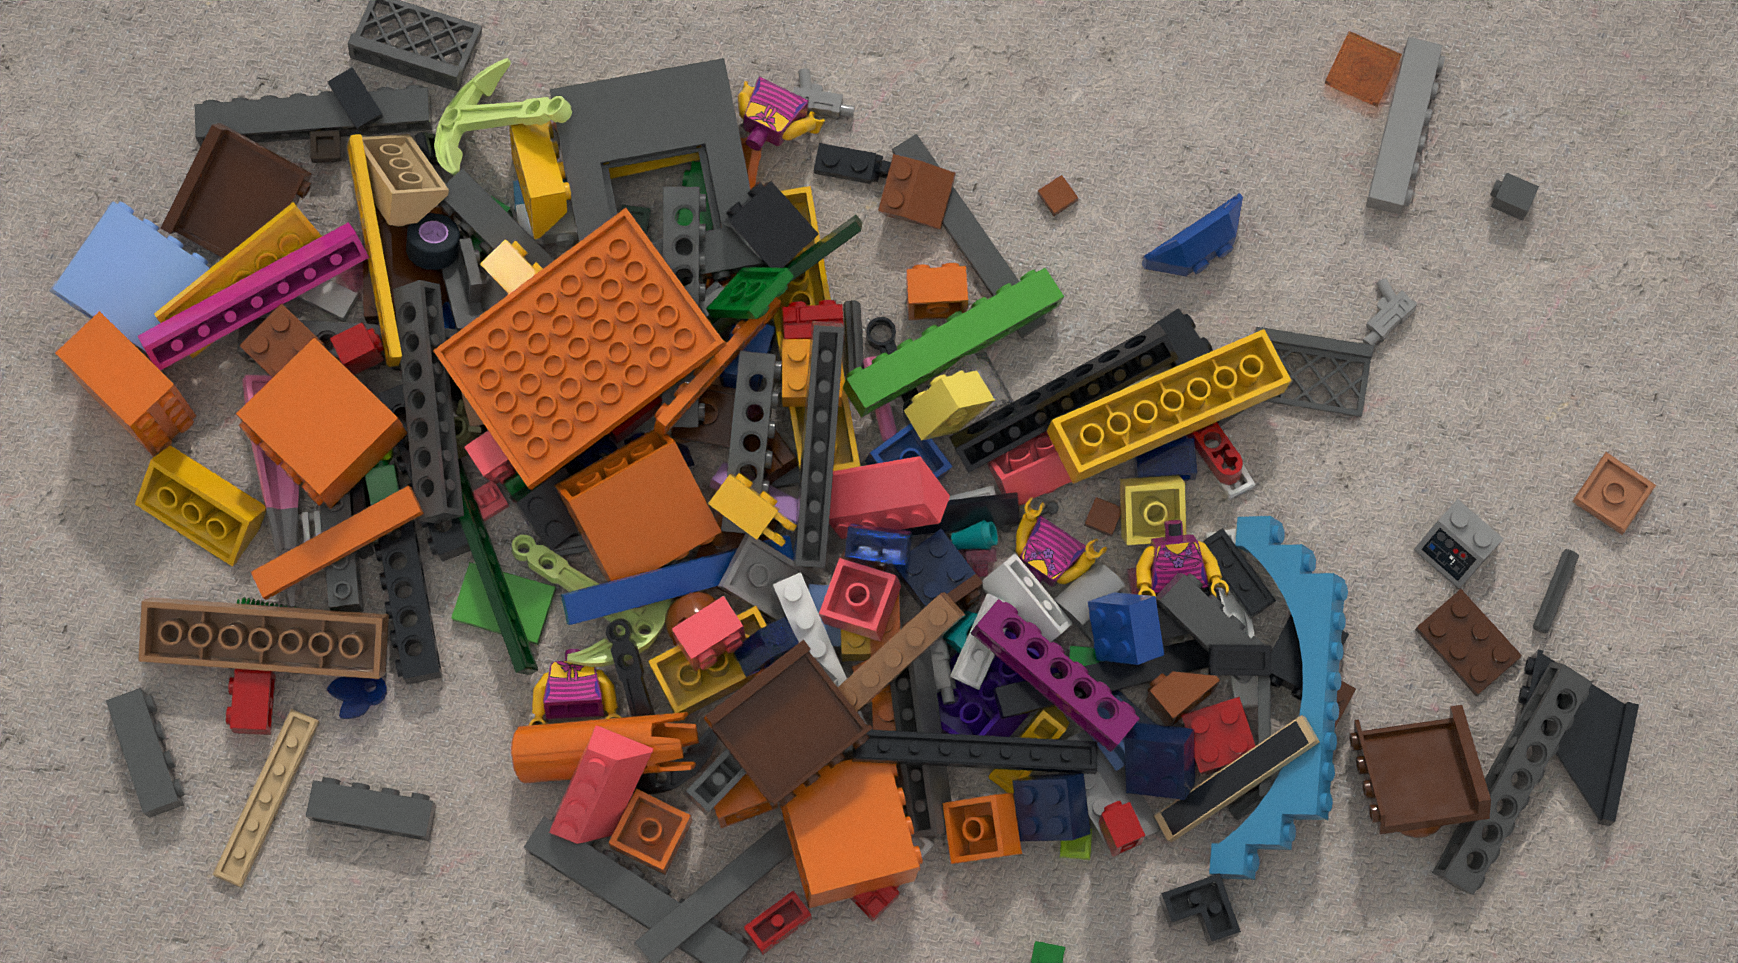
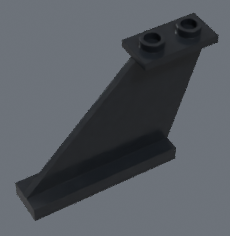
[1518,649,1639,826]

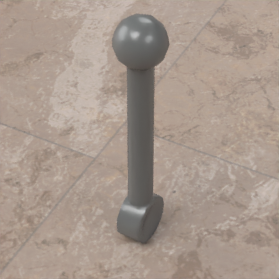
[1000,502,1059,532]

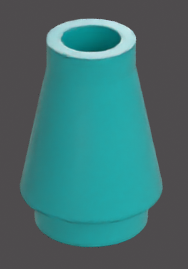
[951,520,998,550]

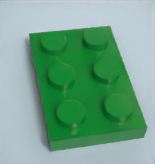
[706,267,794,319]

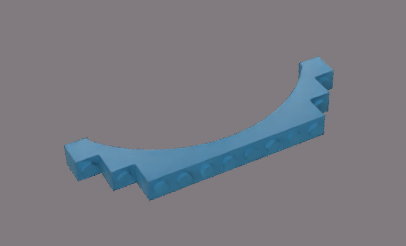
[1209,516,1348,880]

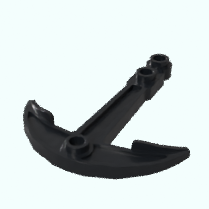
[606,618,718,794]

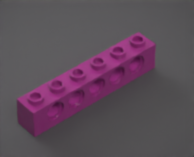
[970,599,1140,752]

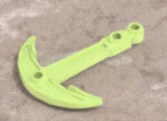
[434,58,572,176]
[512,534,671,667]

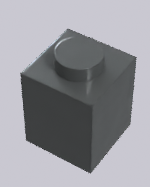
[1490,173,1539,221]

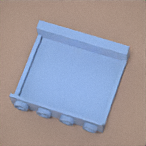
[49,201,210,358]

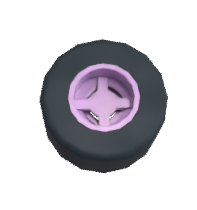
[406,213,460,270]

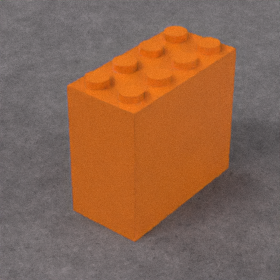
[55,311,196,457]
[236,338,408,509]
[554,429,722,582]
[780,759,923,909]

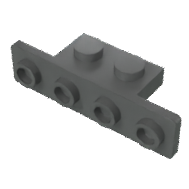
[441,235,486,332]

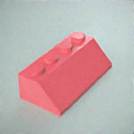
[987,431,1072,506]
[829,456,950,539]
[549,725,653,844]

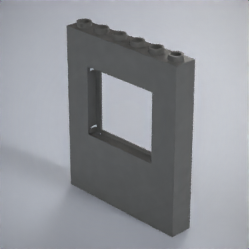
[550,58,765,286]

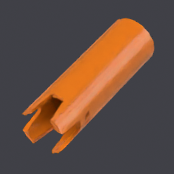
[511,712,699,783]

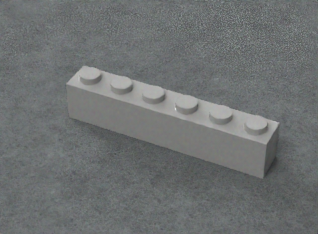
[1366,37,1445,215]

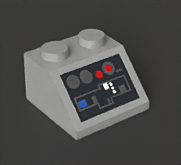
[1414,499,1504,589]

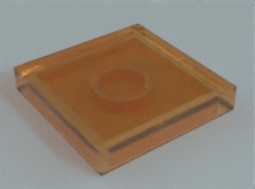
[1324,31,1402,107]

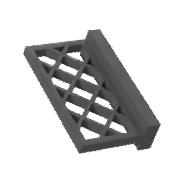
[347,0,482,92]
[1254,327,1374,417]

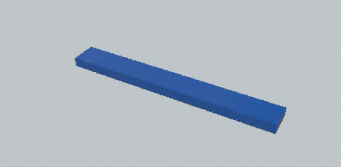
[561,535,794,625]

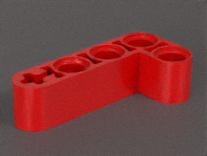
[1186,422,1243,485]

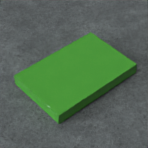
[451,562,556,645]

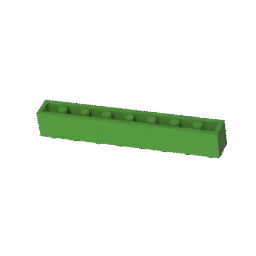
[843,268,1064,418]

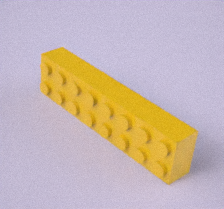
[1047,329,1292,484]

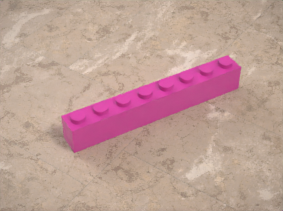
[138,222,369,370]

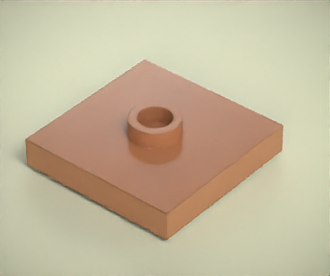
[1572,452,1656,535]

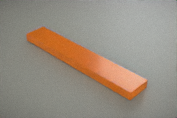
[251,486,424,600]

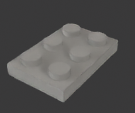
[718,534,822,631]

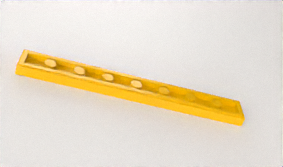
[347,134,402,367]

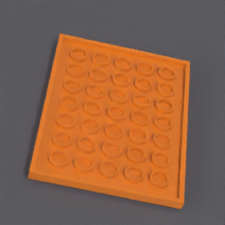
[433,208,727,490]

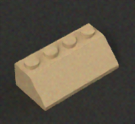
[362,134,449,226]

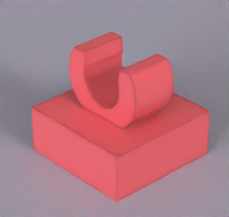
[473,481,509,521]

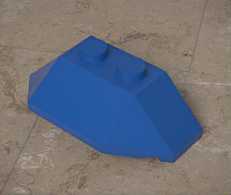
[1142,193,1243,276]

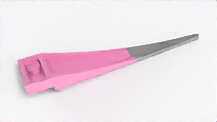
[242,375,299,608]

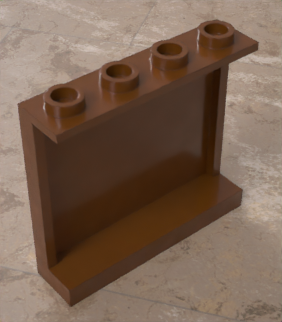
[160,123,312,258]
[703,639,872,807]
[1349,705,1491,835]

